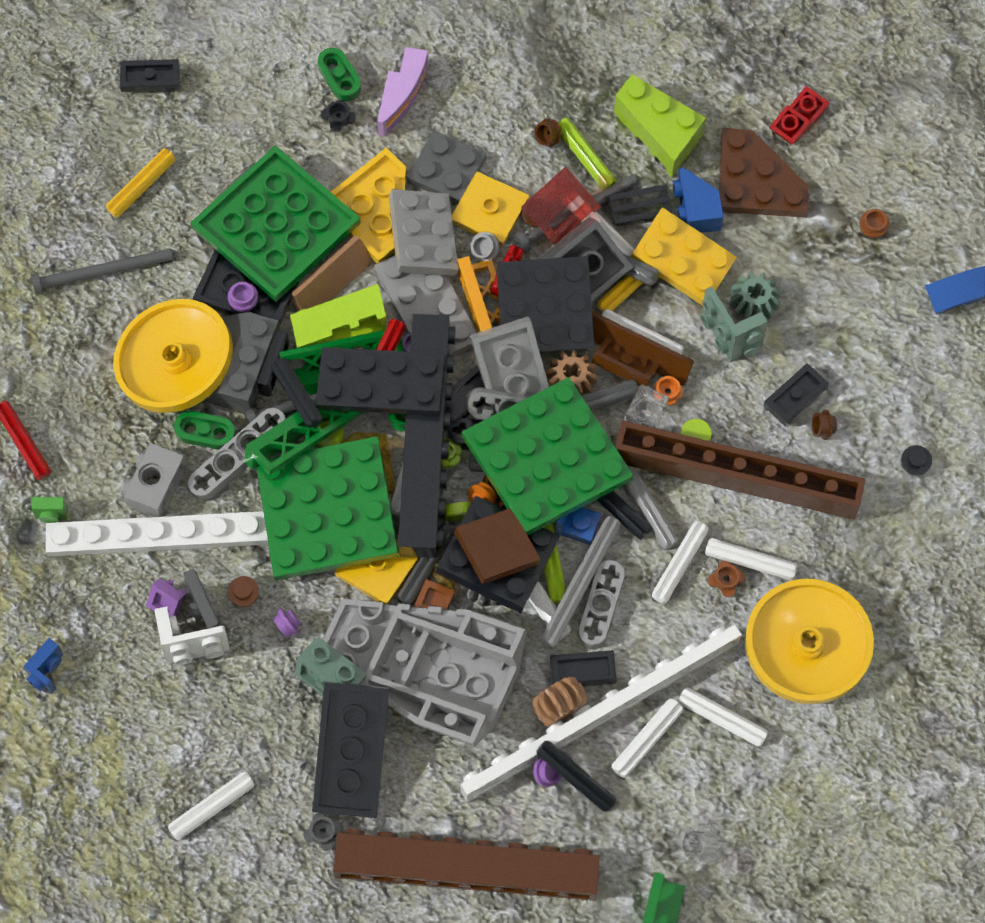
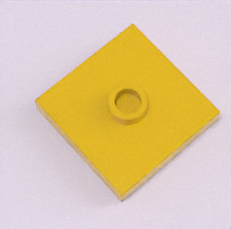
[452,172,530,247]
[334,539,421,605]

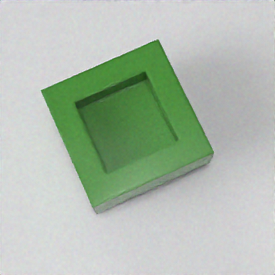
[31,497,68,523]

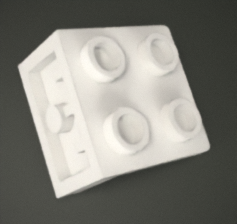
[154,606,230,666]

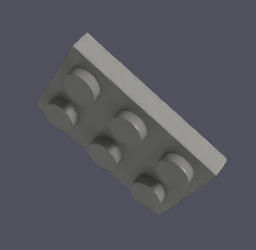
[389,189,459,276]
[469,316,549,413]

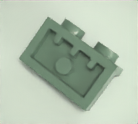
[294,637,366,696]

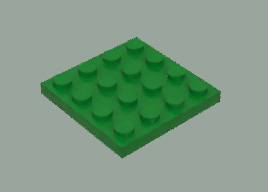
[190,145,361,302]
[462,377,634,536]
[256,436,399,581]

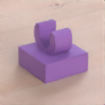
[146,578,187,617]

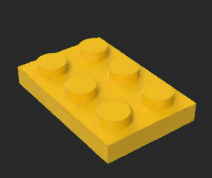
[630,207,737,306]

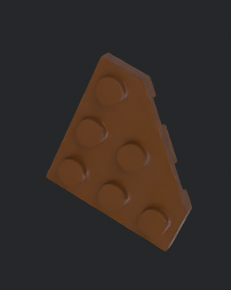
[719,128,809,218]

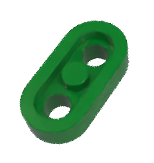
[317,48,361,101]
[174,411,236,450]

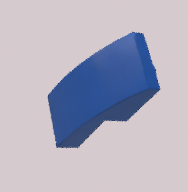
[925,266,985,315]

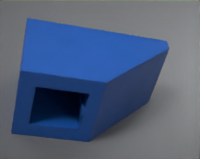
[673,168,724,233]

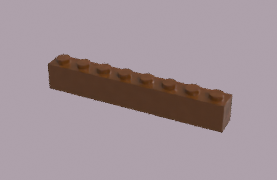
[615,420,866,520]
[333,829,600,901]

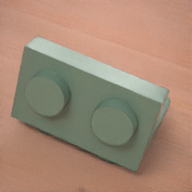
[700,287,768,362]

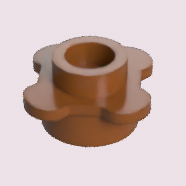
[708,561,745,597]

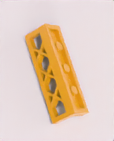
[457,256,500,333]

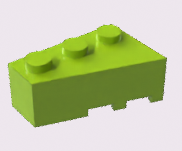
[614,74,706,178]
[290,284,387,360]

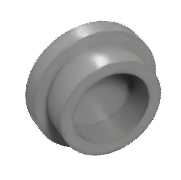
[470,232,500,262]

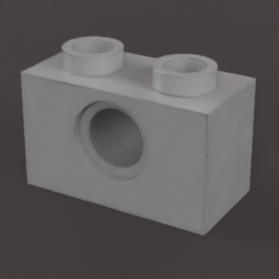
[122,443,187,517]

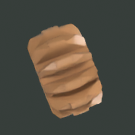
[546,350,598,395]
[532,677,588,727]

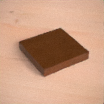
[454,509,540,585]

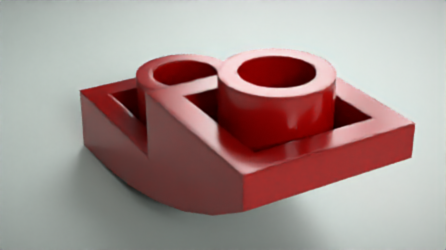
[769,86,830,146]

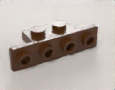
[591,311,694,389]

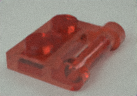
[521,167,601,245]

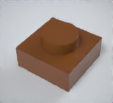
[414,579,455,610]

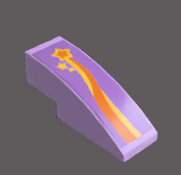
[377,47,429,137]

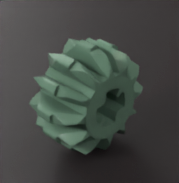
[729,271,781,320]

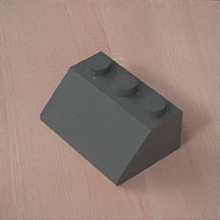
[537,217,633,301]
[203,312,280,413]

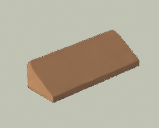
[292,235,372,311]

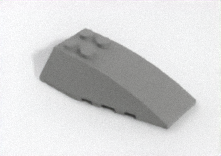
[323,599,526,746]

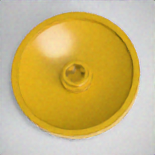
[113,299,233,413]
[745,579,874,704]

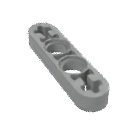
[188,408,287,500]

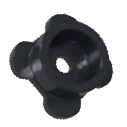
[321,100,356,132]

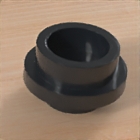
[901,445,932,476]

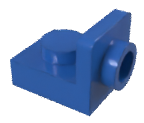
[555,507,601,545]
[23,638,63,694]

